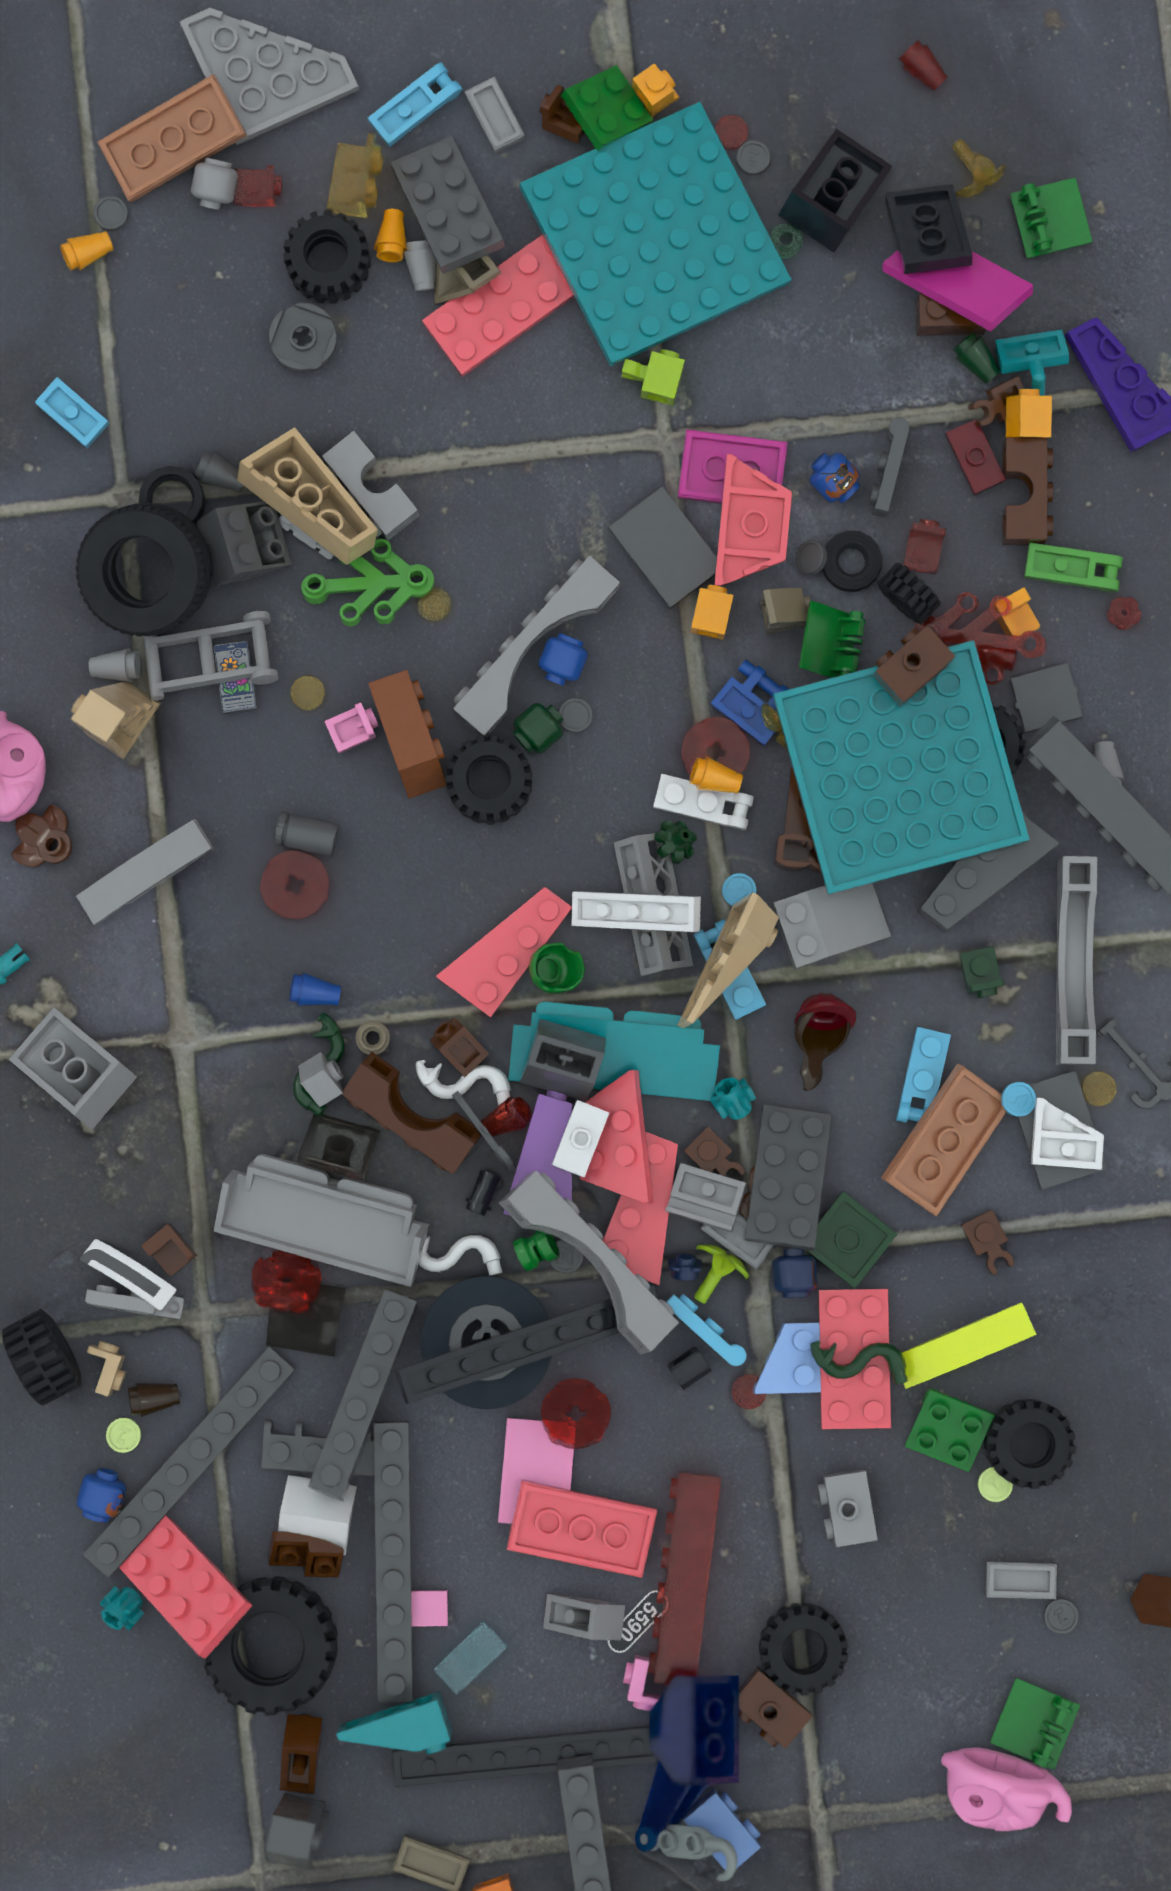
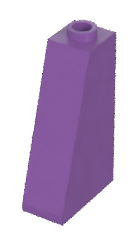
[503,1090,572,1215]

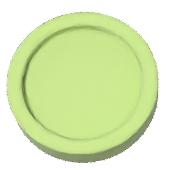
[106,1418,141,1453]
[978,1467,1013,1502]

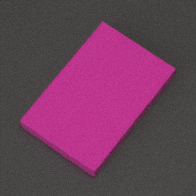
[678,429,787,504]

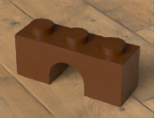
[1002,438,1053,545]

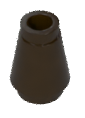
[128,1383,180,1417]

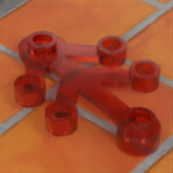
[914,592,1047,685]

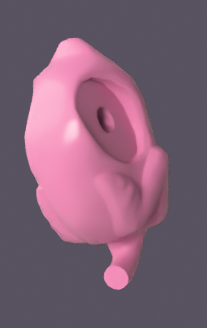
[0,711,46,822]
[941,1747,1072,1831]

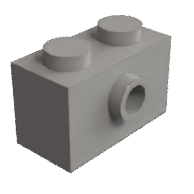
[818,1469,878,1547]

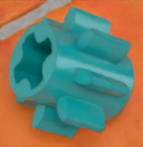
[710,1077,756,1120]
[99,1586,144,1631]

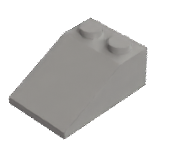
[771,883,891,970]
[9,1007,137,1130]

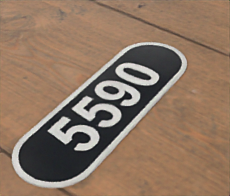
[608,1590,668,1653]

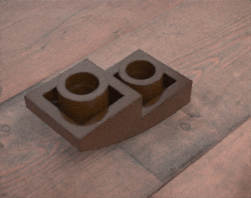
[268,1531,344,1578]

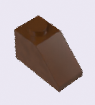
[280,1714,323,1794]

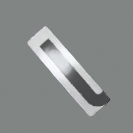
[80,1239,176,1310]

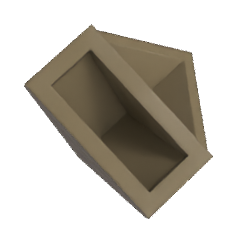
[434,255,501,305]

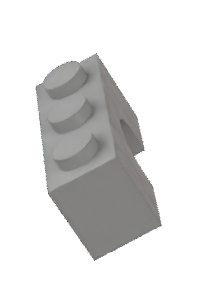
[322,431,419,541]

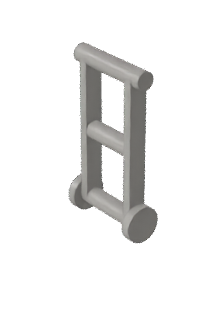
[143,611,279,700]

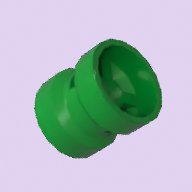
[513,1230,560,1272]

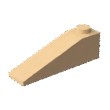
[677,892,779,1028]

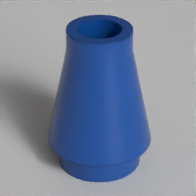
[289,972,341,1006]

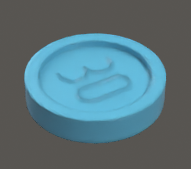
[722,873,756,906]
[1001,1082,1036,1117]

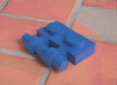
[710,660,790,747]

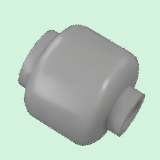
[191,157,238,210]

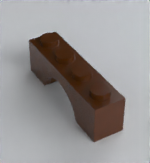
[341,1052,482,1174]

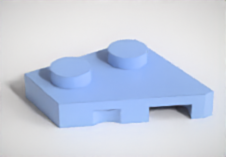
[753,1322,821,1394]

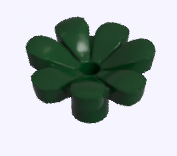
[654,820,697,864]

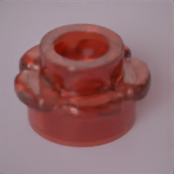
[1107,597,1141,630]

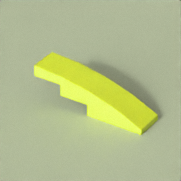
[901,1302,1036,1389]

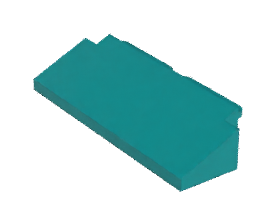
[508,1002,720,1101]

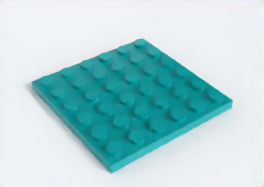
[519,102,792,367]
[773,640,1030,895]

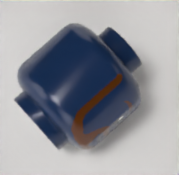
[772,1249,818,1298]

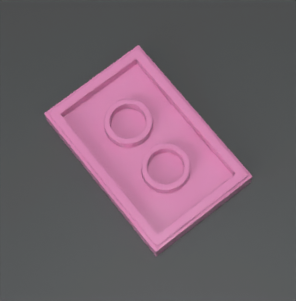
[498,1417,576,1524]

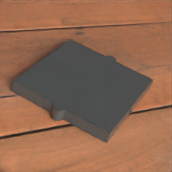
[1010,663,1083,733]

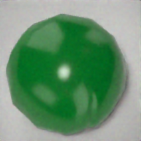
[529,943,585,995]

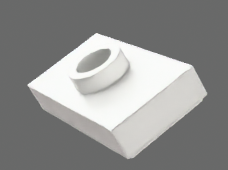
[552,1100,610,1177]

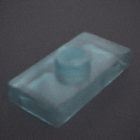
[433,1620,508,1695]

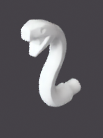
[416,1060,512,1107]
[419,1235,503,1276]

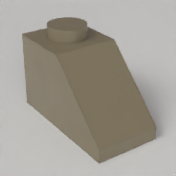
[760,588,811,634]

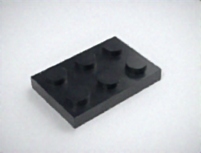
[886,184,973,274]

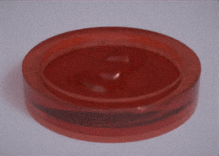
[715,115,748,150]
[732,1374,766,1409]

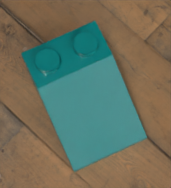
[336,1691,453,1754]

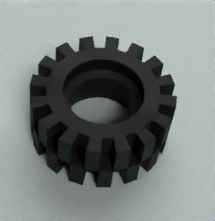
[877,562,941,625]

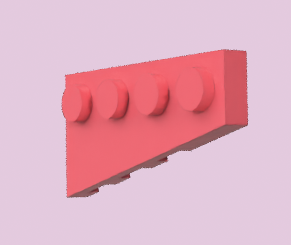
[603,1132,678,1285]

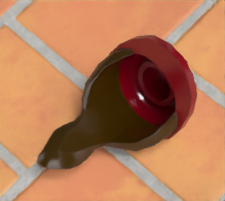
[794,992,856,1091]

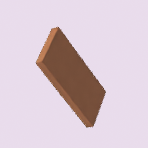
[98,74,247,203]
[881,1063,1006,1217]

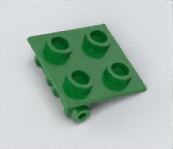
[1010,177,1093,259]
[799,601,866,678]
[905,1389,995,1472]
[990,1678,1080,1770]

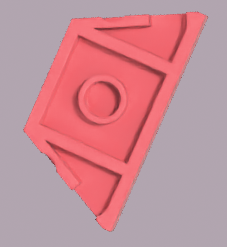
[714,454,792,586]
[580,1070,653,1203]

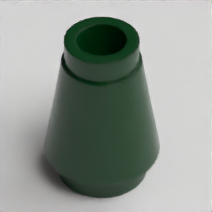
[952,332,1001,384]

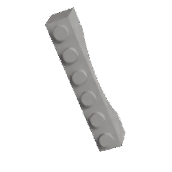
[453,555,620,737]
[1056,856,1097,1066]
[499,1170,679,1354]

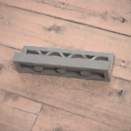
[614,833,694,976]

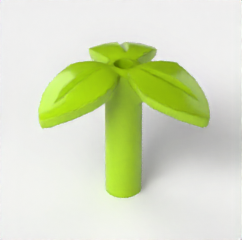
[694,1244,749,1304]

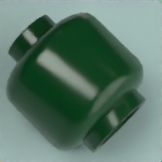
[512,703,564,754]

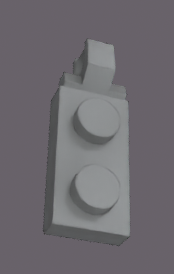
[85,1285,184,1320]

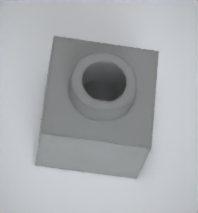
[298,1052,344,1107]

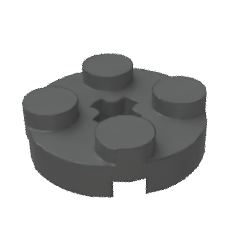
[269,303,337,373]

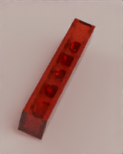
[647,1470,721,1688]

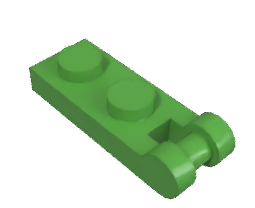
[1024,542,1123,592]

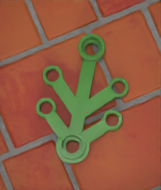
[301,539,434,627]

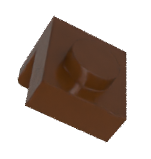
[539,84,585,144]

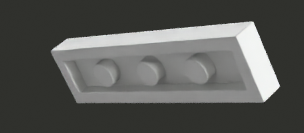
[572,891,701,932]

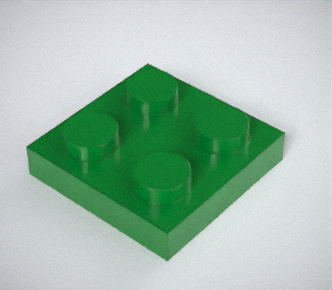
[561,65,654,151]

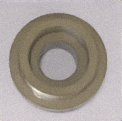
[355,1021,390,1055]

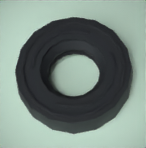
[822,531,882,592]

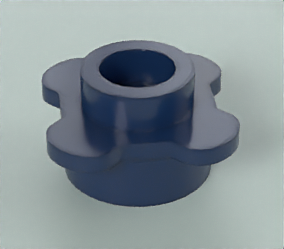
[668,1254,703,1281]

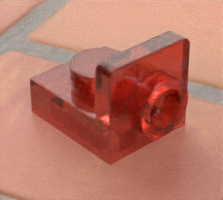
[234,165,282,207]
[903,519,946,574]

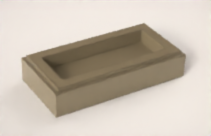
[392,1835,470,1891]

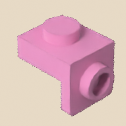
[324,702,379,754]
[623,1655,663,1711]

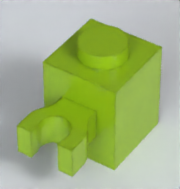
[621,349,685,406]

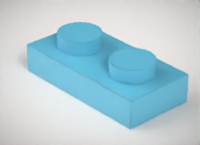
[35,377,110,449]

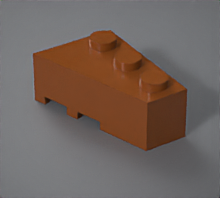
[368,670,447,799]

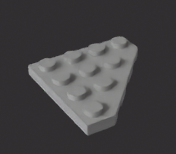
[179,8,359,146]

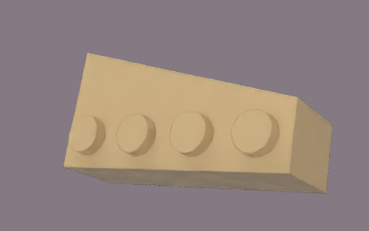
[237,427,378,565]
[71,681,161,760]

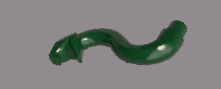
[293,1013,344,1117]
[810,1341,908,1384]

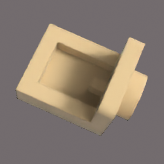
[87,1341,126,1397]

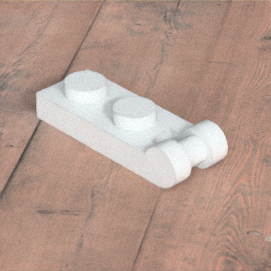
[653,774,754,830]

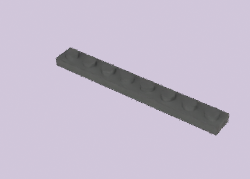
[83,1346,296,1578]
[374,1421,413,1702]

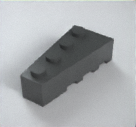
[917,814,1060,933]
[265,1793,330,1870]

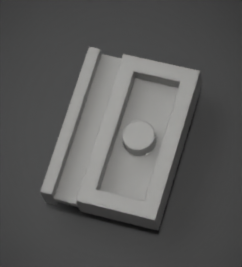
[665,1163,747,1232]

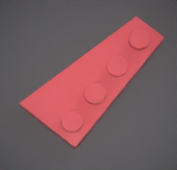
[436,887,572,1018]

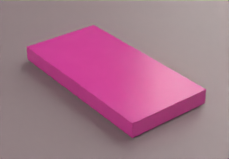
[883,250,1033,332]

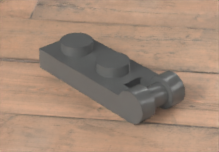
[869,417,909,518]

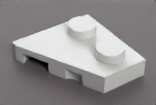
[1031,1098,1104,1170]

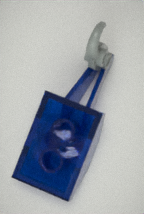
[635,1674,739,1881]

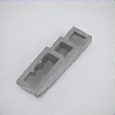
[76,819,214,925]

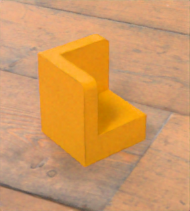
[991,587,1040,644]

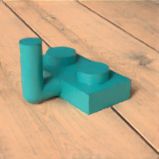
[995,329,1069,396]

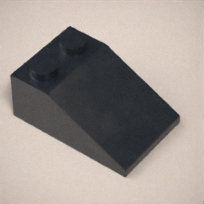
[778,129,892,253]

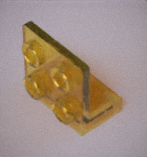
[327,133,383,218]

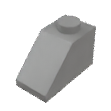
[543,1594,625,1640]

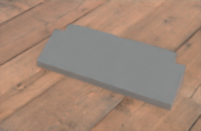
[213,1154,430,1287]

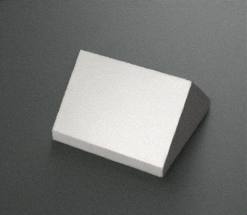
[278,1475,357,1555]

